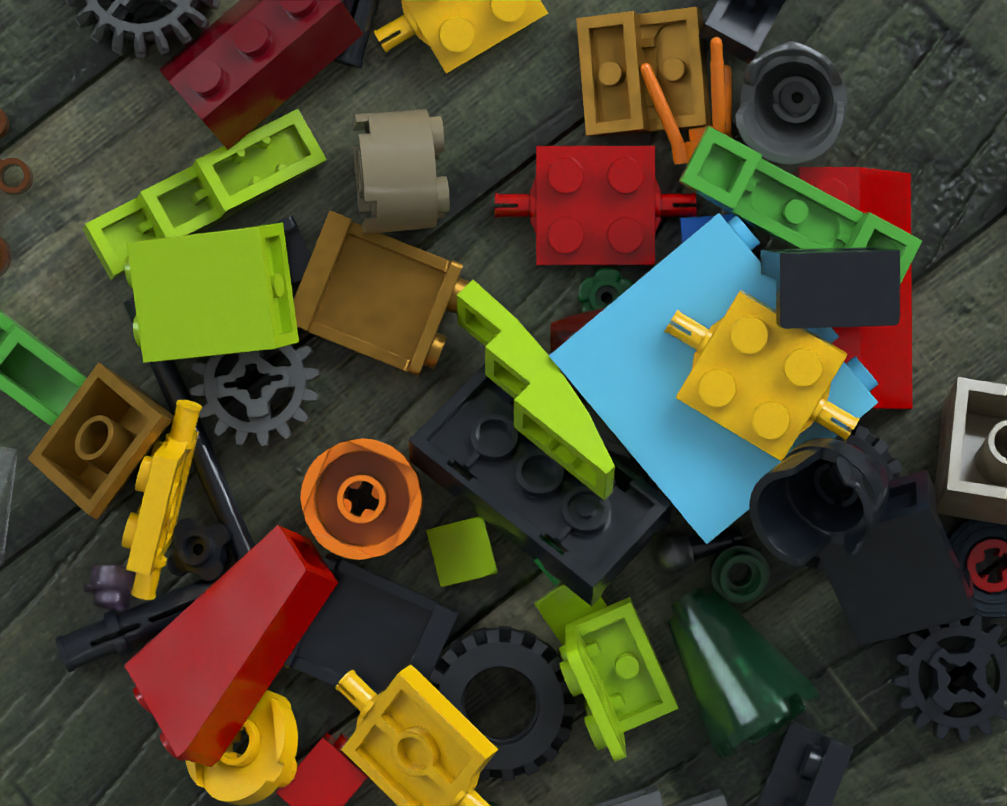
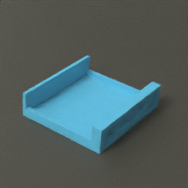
[549,213,879,544]

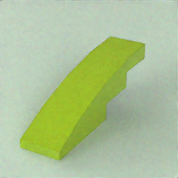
[82,109,327,280]
[457,280,615,501]

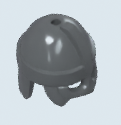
[736,41,848,165]

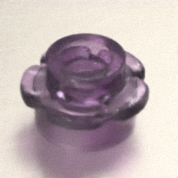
[83,565,137,609]

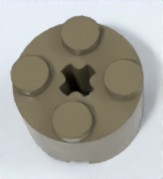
[353,109,450,234]

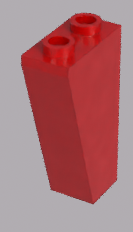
[124,525,338,767]

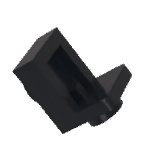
[698,0,786,64]

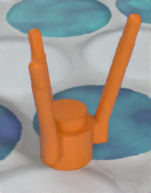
[640,37,732,165]

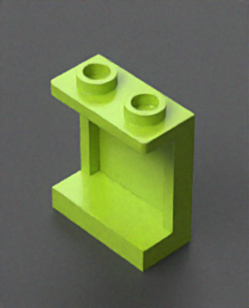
[125,222,299,363]

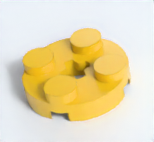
[185,690,298,805]

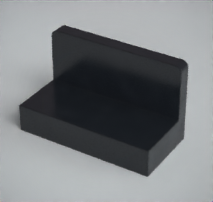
[761,247,900,329]

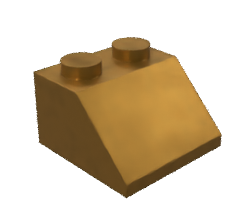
[28,362,174,520]

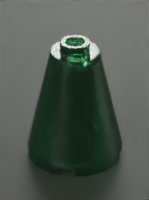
[667,588,821,761]

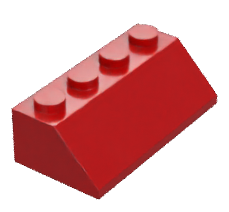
[792,167,913,409]

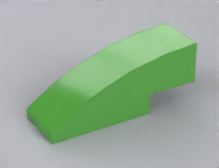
[0,309,87,426]

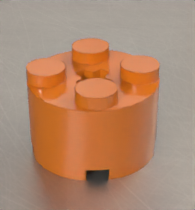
[300,438,424,560]

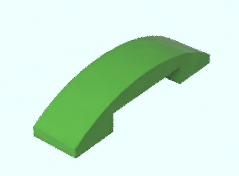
[679,126,922,284]

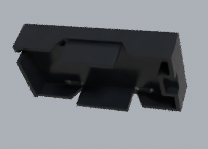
[408,364,673,607]

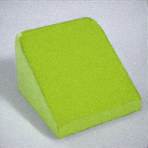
[426,516,498,587]
[533,583,607,646]

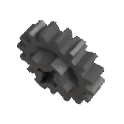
[190,344,321,447]

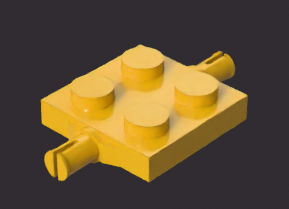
[374,0,548,74]
[664,290,860,461]
[122,400,202,600]
[335,665,498,806]

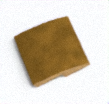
[576,7,712,137]

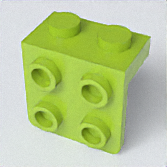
[559,597,679,762]

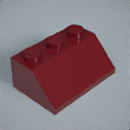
[159,0,364,150]

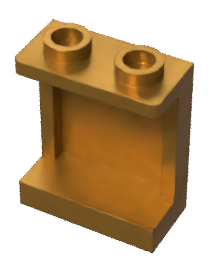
[294,210,470,377]

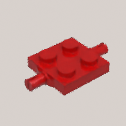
[495,146,696,265]

